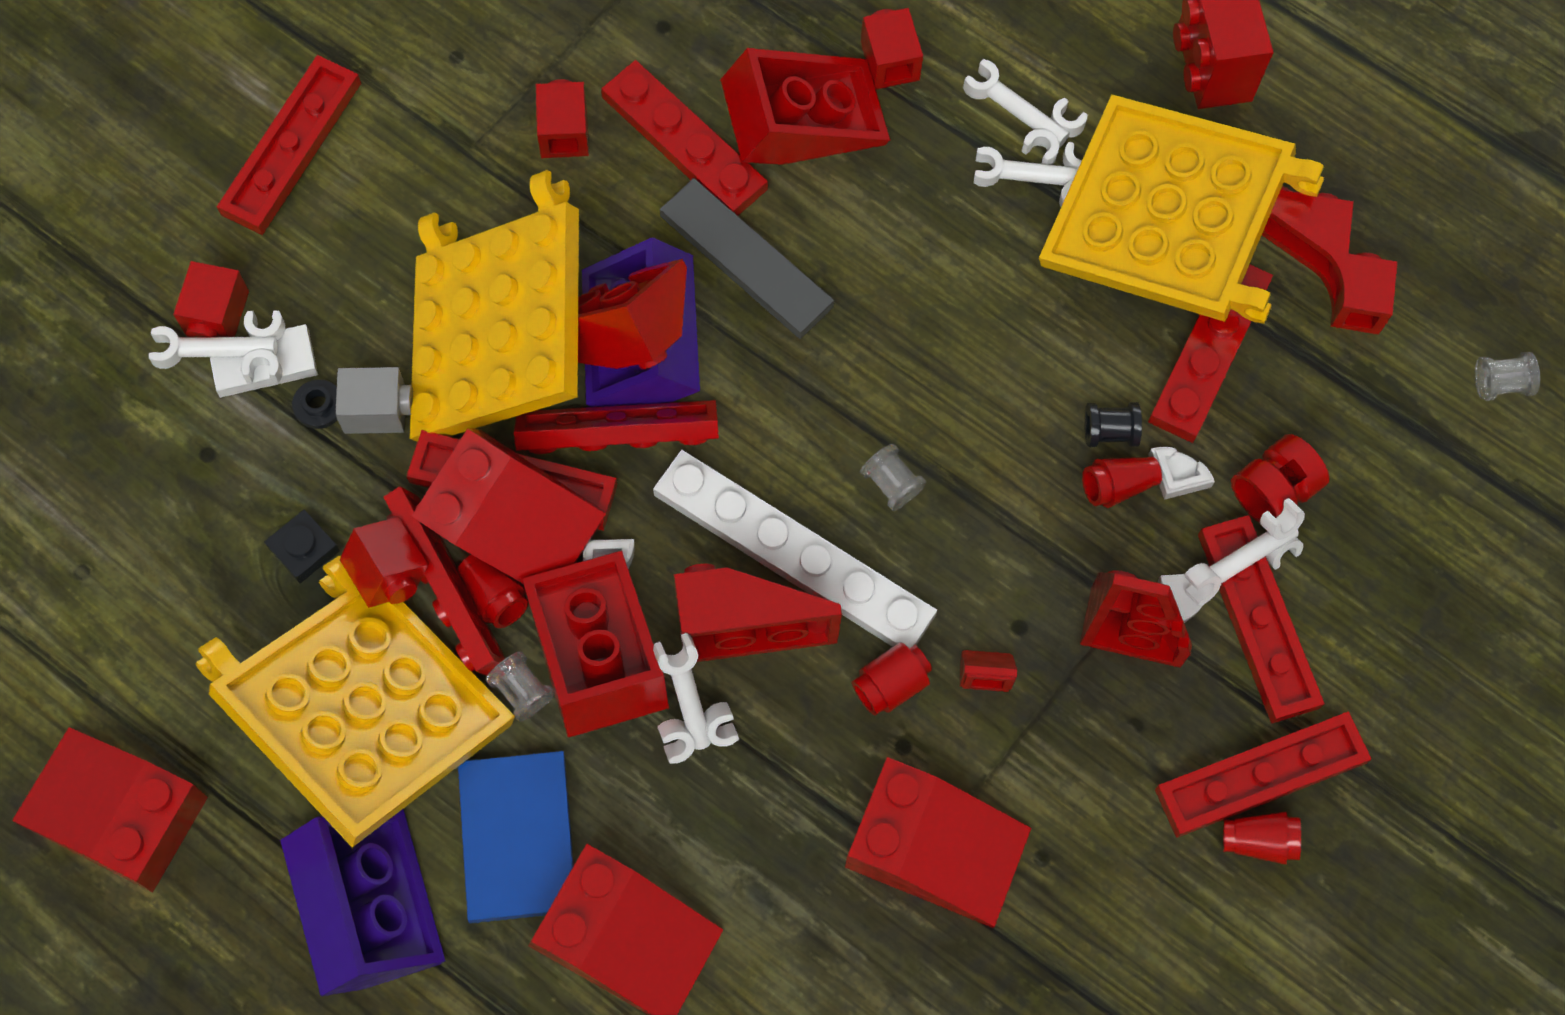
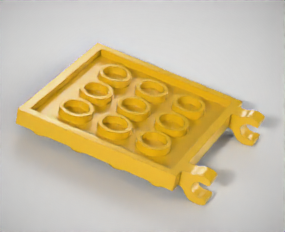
[1039,95,1324,324]
[410,170,579,442]
[196,556,515,847]

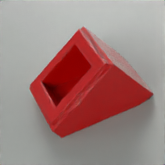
[959,650,1017,692]

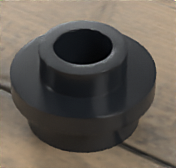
[292,380,338,429]

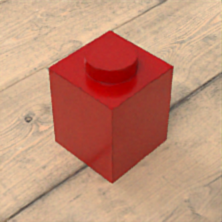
[860,8,923,89]
[536,79,589,158]
[173,261,249,337]
[339,517,428,608]

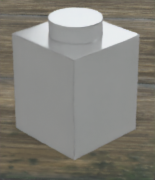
[336,367,413,434]

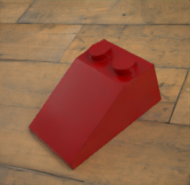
[720,48,890,165]
[412,428,608,584]
[522,550,669,738]
[674,563,842,662]
[12,727,208,893]
[845,757,1031,928]
[528,844,723,1015]

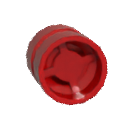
[1231,434,1329,523]

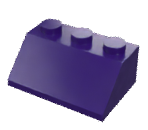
[582,237,700,407]
[280,809,446,996]

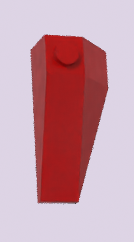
[578,259,687,369]
[1080,570,1192,668]

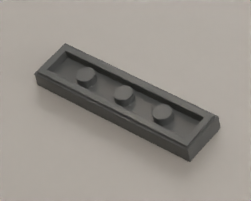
[660,178,834,339]

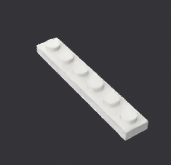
[653,450,937,648]

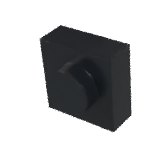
[264,510,340,584]

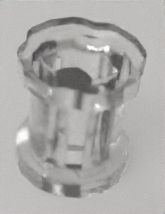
[1475,352,1540,401]
[860,443,926,511]
[486,651,554,722]

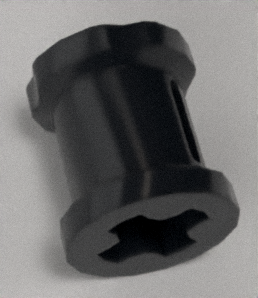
[1084,402,1142,447]

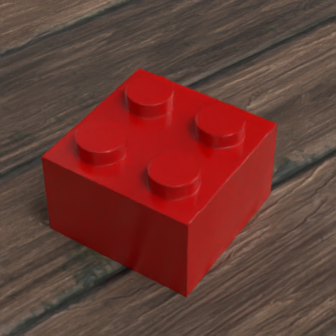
[1173,0,1274,109]

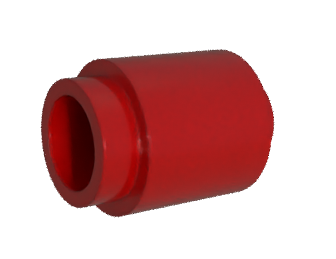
[851,642,932,716]

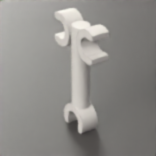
[963,59,1088,165]
[973,142,1082,207]
[149,311,285,383]
[1185,498,1305,606]
[653,633,739,764]

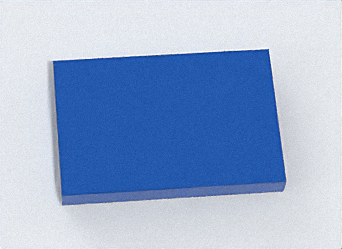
[458,751,574,923]

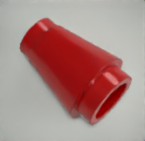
[1082,456,1162,508]
[457,555,528,628]
[1223,811,1301,865]

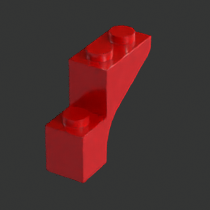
[1262,186,1397,335]

